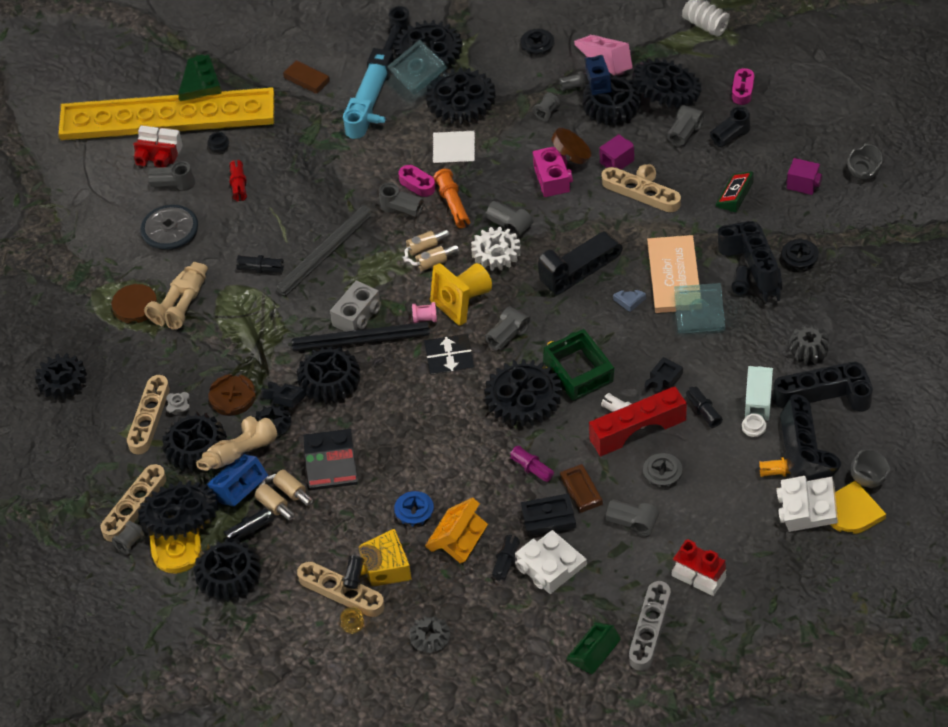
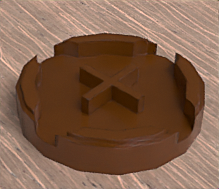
[552,128,591,164]
[111,284,157,323]
[208,374,256,416]

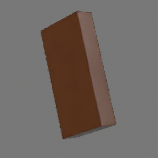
[283,60,330,94]
[560,464,603,513]

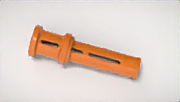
[433,169,470,228]

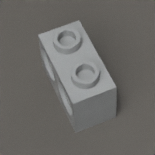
[330,280,381,332]

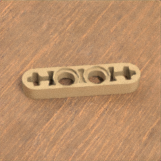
[602,167,681,212]
[127,375,170,454]
[101,464,166,542]
[297,562,385,617]

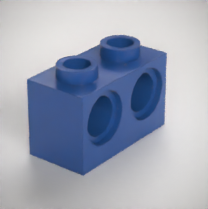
[207,454,268,506]

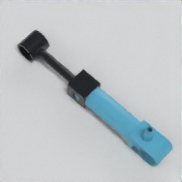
[343,6,411,139]

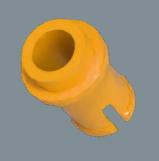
[759,457,790,477]

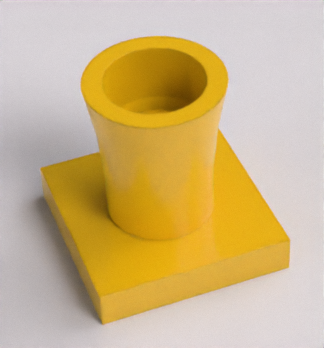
[430,263,492,326]

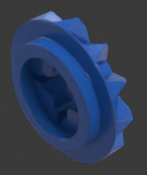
[394,491,434,527]

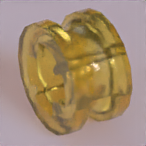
[340,607,364,633]

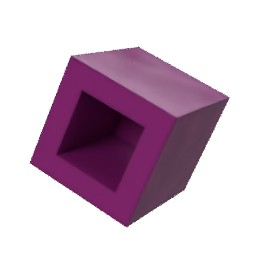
[599,134,634,170]
[787,158,823,195]

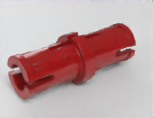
[229,160,247,201]

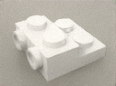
[777,476,838,532]
[515,530,587,594]

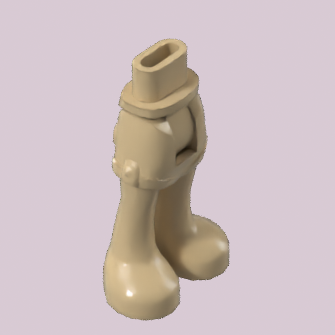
[144,262,208,329]
[196,416,277,470]

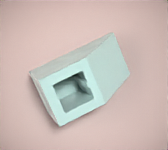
[745,366,773,421]

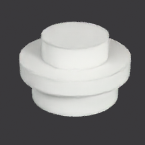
[742,414,766,437]

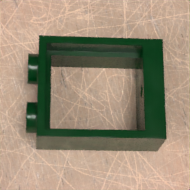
[543,329,615,401]

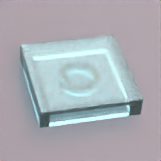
[387,40,447,95]
[674,283,725,333]

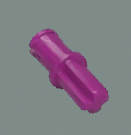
[510,445,554,482]

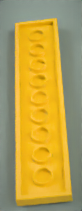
[58,88,275,140]

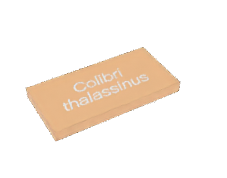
[647,235,702,313]

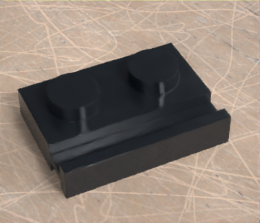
[520,493,576,537]

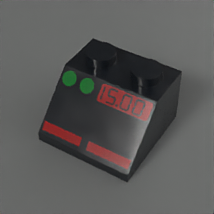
[303,429,358,491]

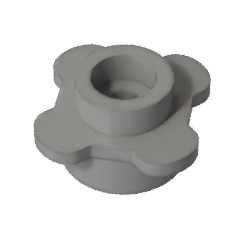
[166,392,190,415]

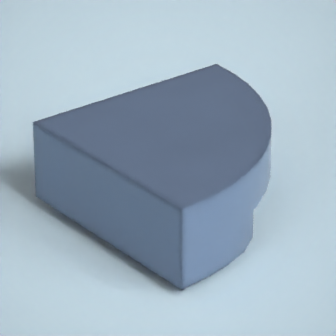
[613,290,646,312]

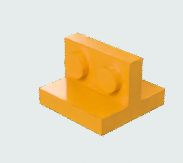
[425,497,488,563]

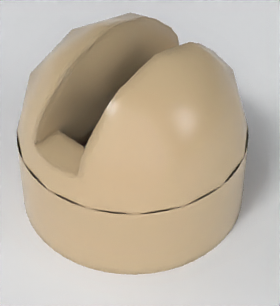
[636,164,656,181]

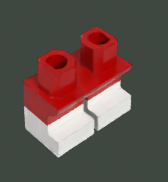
[133,125,183,168]
[672,539,726,596]

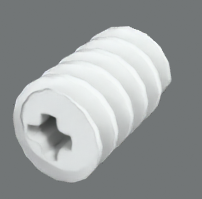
[682,0,730,37]

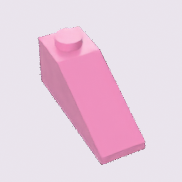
[574,35,632,76]

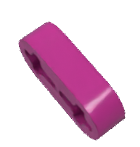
[732,68,754,105]
[399,165,435,197]

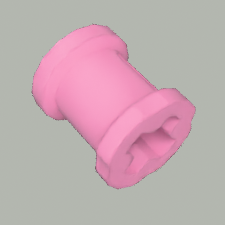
[412,302,437,323]

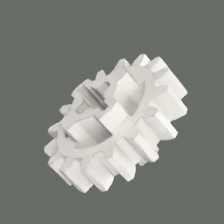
[471,227,521,271]

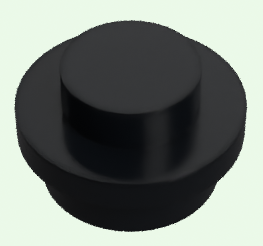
[207,132,229,152]

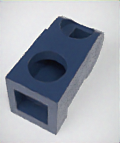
[585,55,611,95]

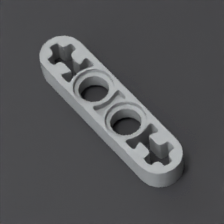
[629,581,670,671]

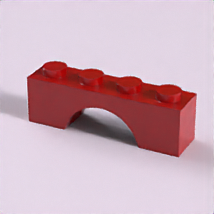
[589,386,687,457]

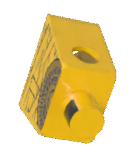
[359,529,412,586]

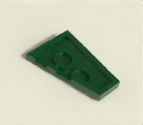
[178,54,221,101]

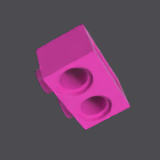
[532,146,573,197]

